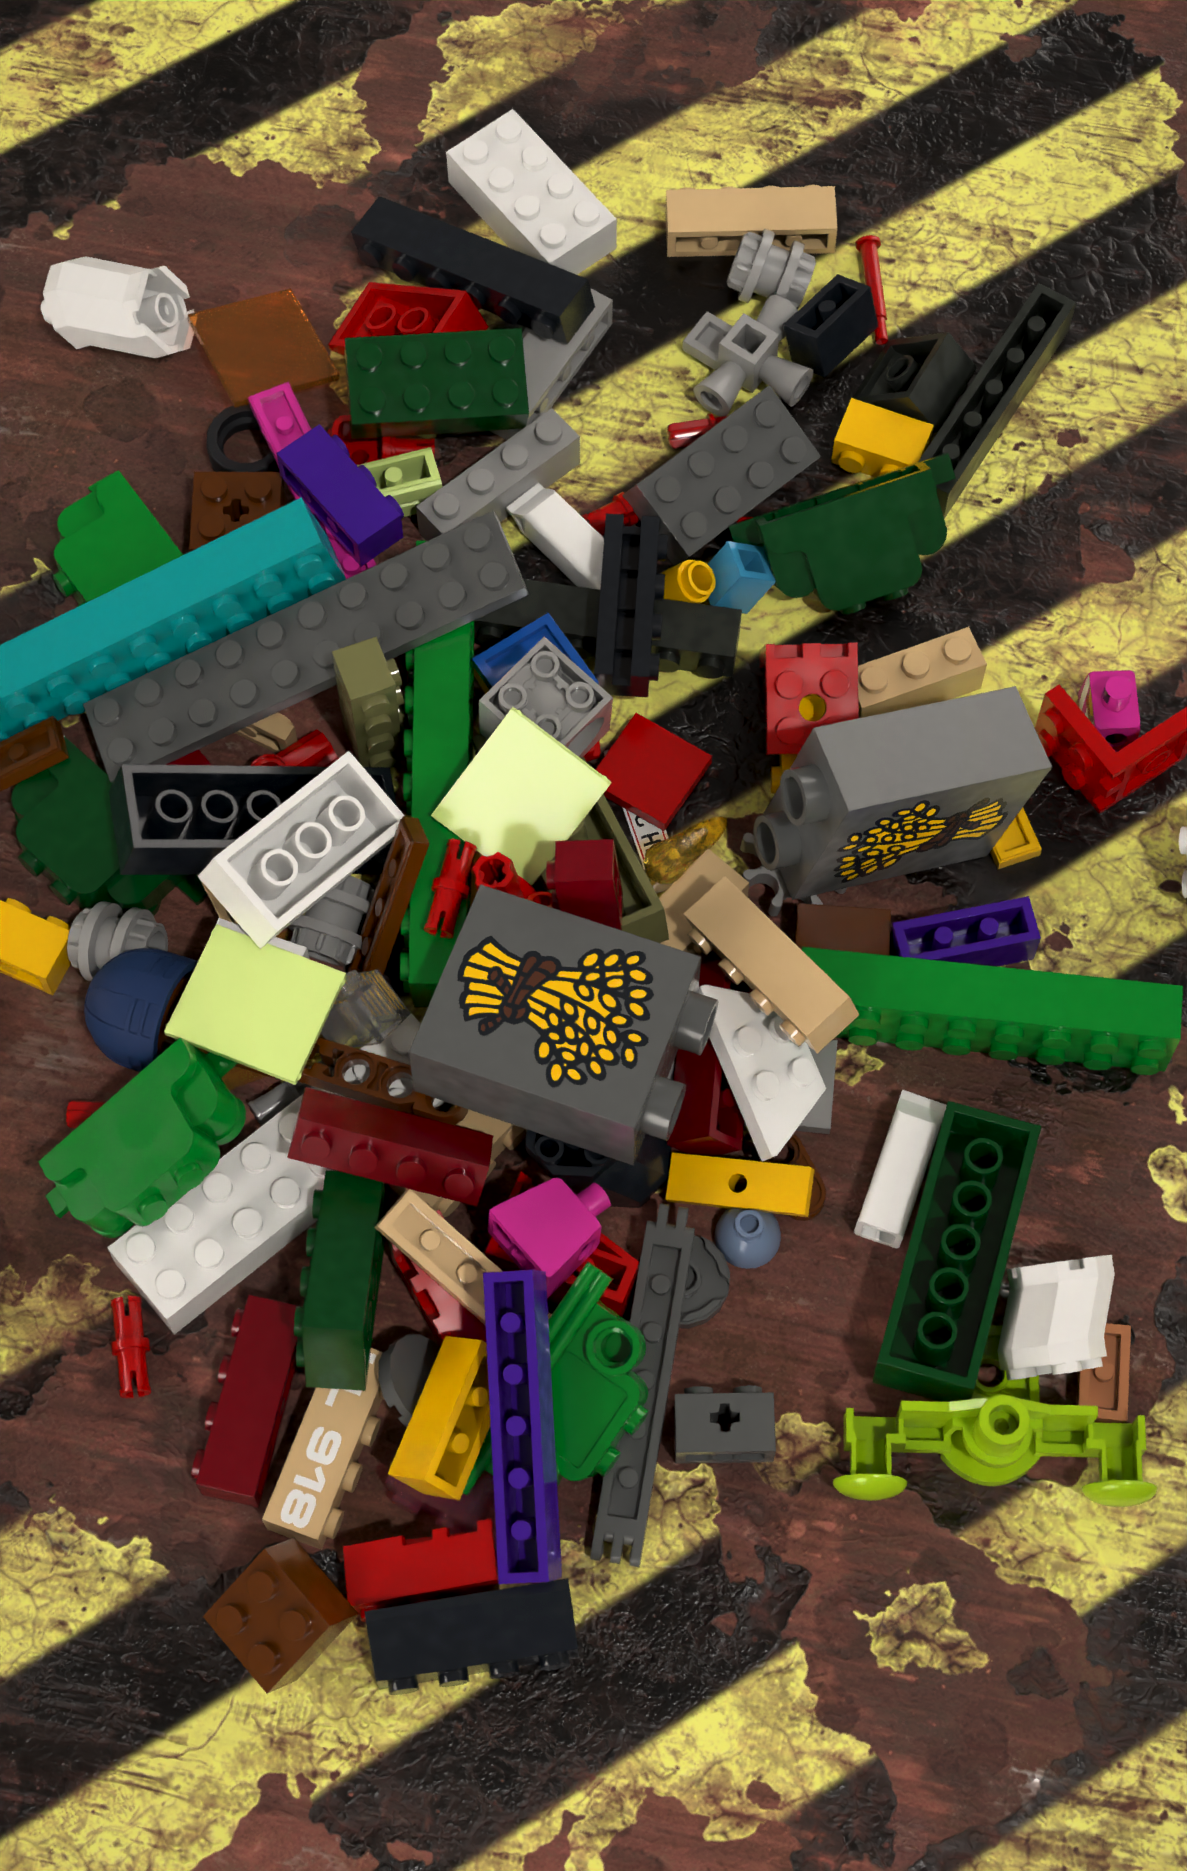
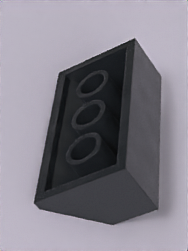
[364,1579,578,1695]

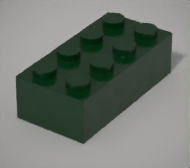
[344,328,529,439]
[294,1170,386,1391]

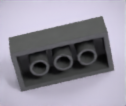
[622,385,821,566]

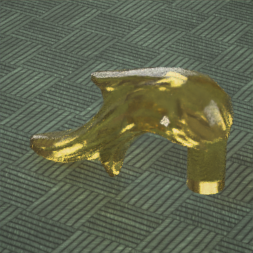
[643,816,727,886]

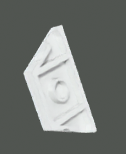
[699,984,826,1162]

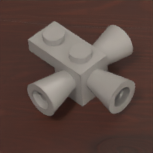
[682,295,813,416]

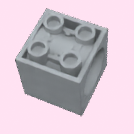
[479,637,613,758]

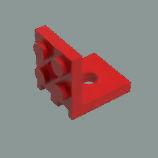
[759,642,859,755]
[1035,684,1187,814]

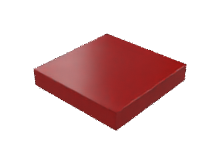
[595,713,713,831]

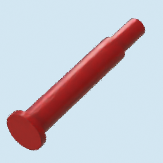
[855,235,888,345]

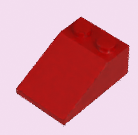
[328,282,488,356]

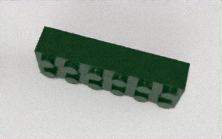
[872,1101,1042,1402]

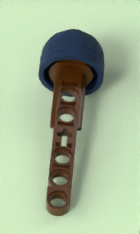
[84,948,468,1125]

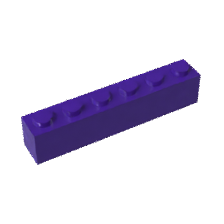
[483,1270,562,1584]

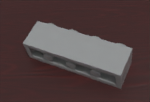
[491,288,613,440]
[416,408,580,541]

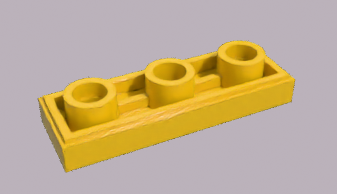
[665,1152,814,1217]

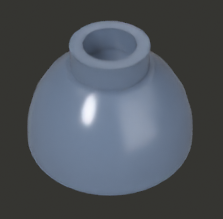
[714,1208,781,1269]

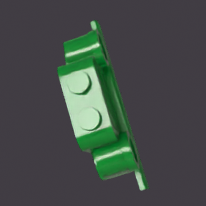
[52,470,183,608]
[38,1037,246,1238]
[463,1262,649,1495]

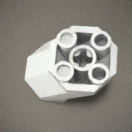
[41,257,197,358]
[997,1255,1115,1380]

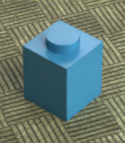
[708,541,776,614]

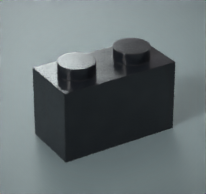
[783,274,878,378]

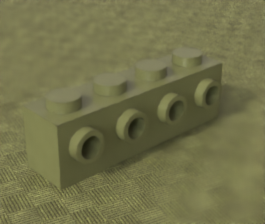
[332,637,406,768]

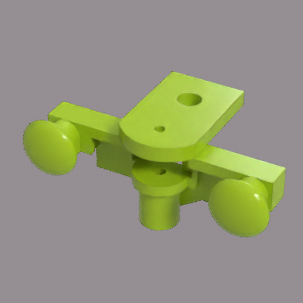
[833,1325,1158,1507]

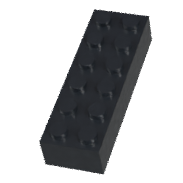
[109,764,397,875]

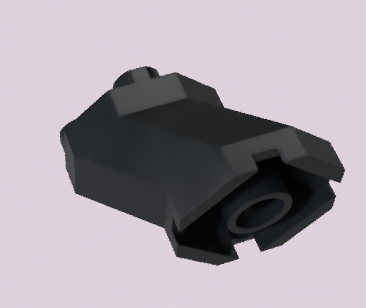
[526,1129,672,1208]

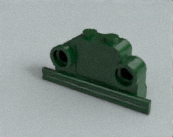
[728,453,956,614]
[11,735,208,916]

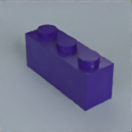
[277,424,404,567]
[889,896,1041,967]

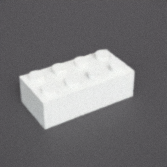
[446,109,617,275]
[198,751,405,949]

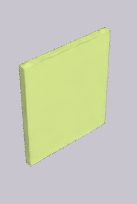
[431,707,612,886]
[164,924,347,1085]

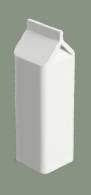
[506,482,604,590]
[854,1090,947,1248]

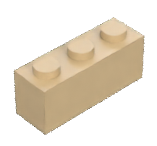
[858,627,987,718]

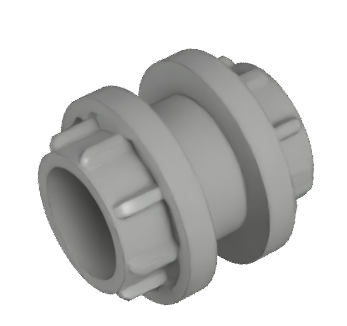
[726,229,816,310]
[288,876,375,967]
[67,901,168,981]

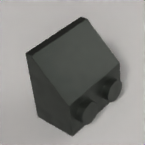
[853,332,977,433]

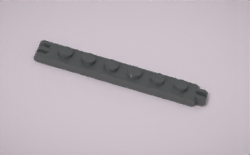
[590,1203,695,1568]

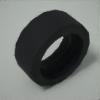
[206,403,280,472]

